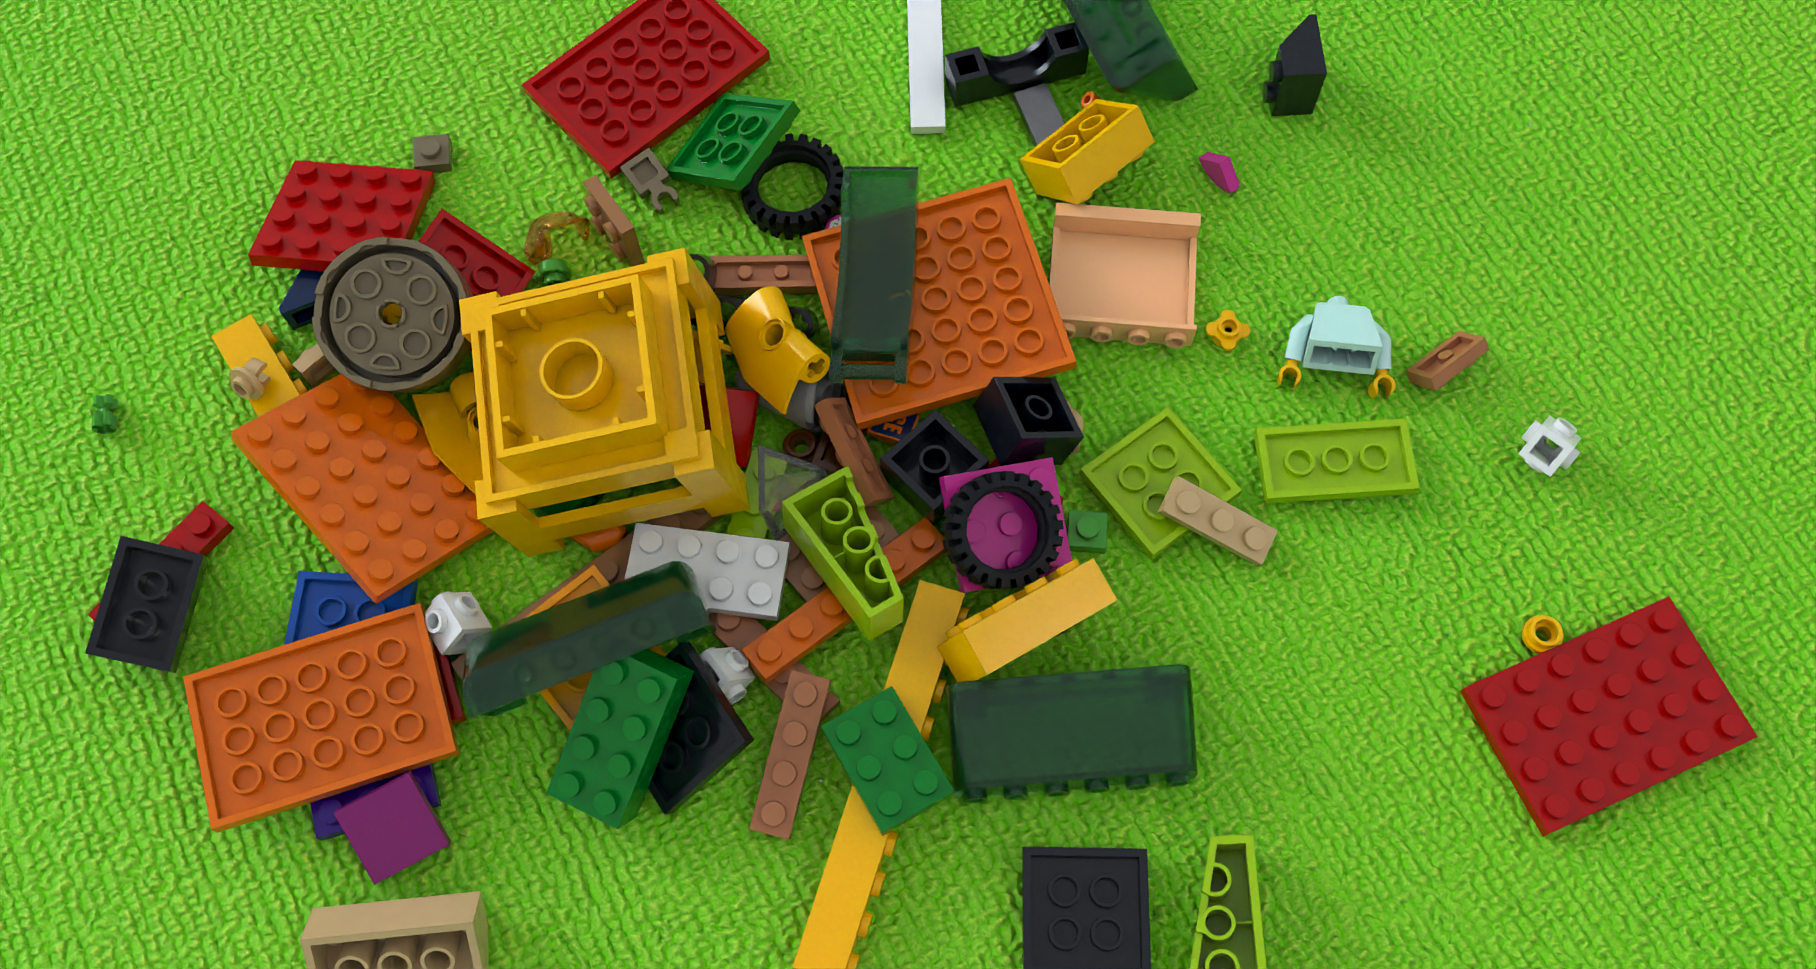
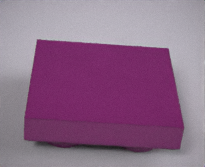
[334,771,451,885]

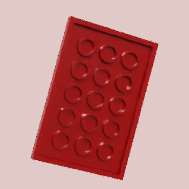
[522,0,770,179]
[1460,596,1758,837]

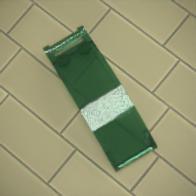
[829,166,919,384]

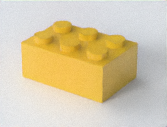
[1019,99,1155,205]

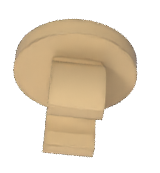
[229,357,270,400]

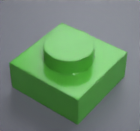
[1067,510,1108,554]

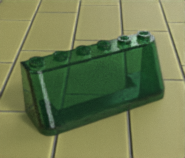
[1063,0,1198,102]
[462,561,717,719]
[945,664,1198,803]

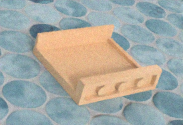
[1049,202,1201,348]

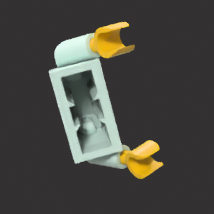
[1277,296,1396,398]

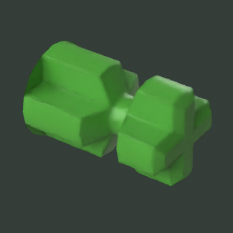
[91,394,118,434]

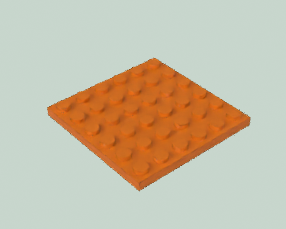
[802,178,1077,429]

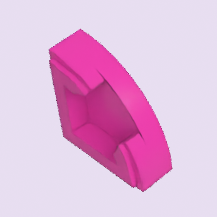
[1198,152,1240,194]

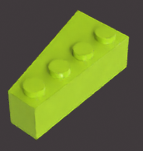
[782,466,904,641]
[1190,834,1267,969]

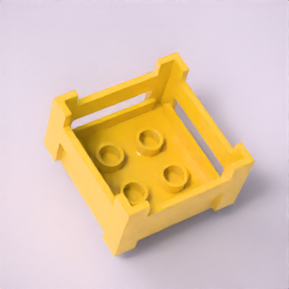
[459,247,750,557]

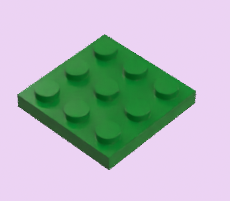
[665,93,800,191]

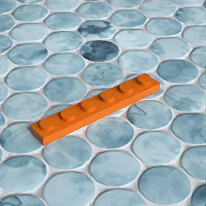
[741,517,949,684]

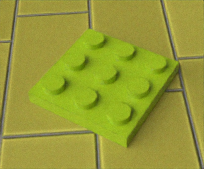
[1079,407,1242,560]

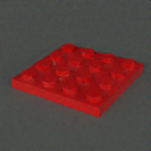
[248,160,435,271]

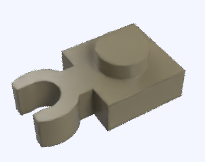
[620,148,680,215]

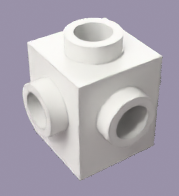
[1518,415,1581,477]
[425,591,493,655]
[699,647,756,705]

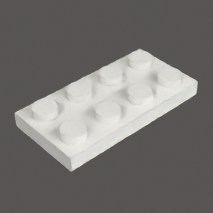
[621,523,791,621]

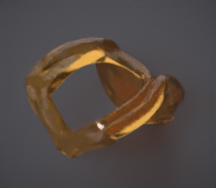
[524,212,590,267]

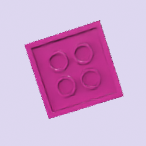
[939,457,1072,593]

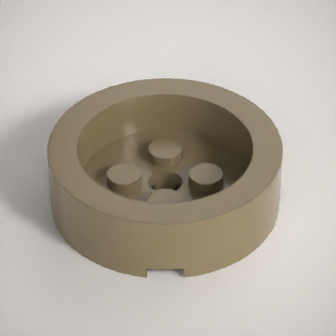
[312,237,473,394]

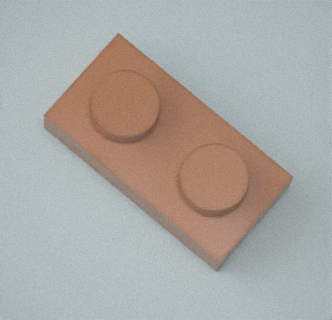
[1406,331,1489,391]

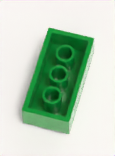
[546,637,694,829]

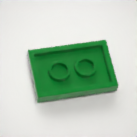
[821,686,954,836]

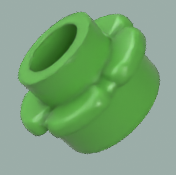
[536,258,572,286]

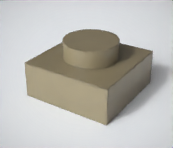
[413,134,452,173]

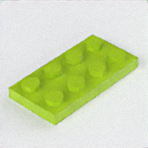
[1254,418,1420,504]

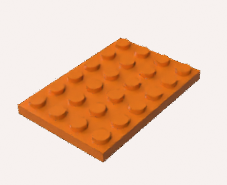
[231,374,494,604]
[183,603,460,833]

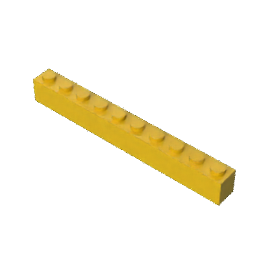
[792,580,970,969]

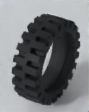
[740,133,845,240]
[942,471,1063,590]

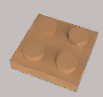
[583,175,645,267]

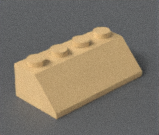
[300,891,488,969]

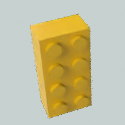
[937,558,1117,689]

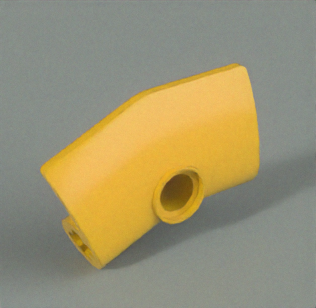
[725,286,830,415]
[412,372,483,495]

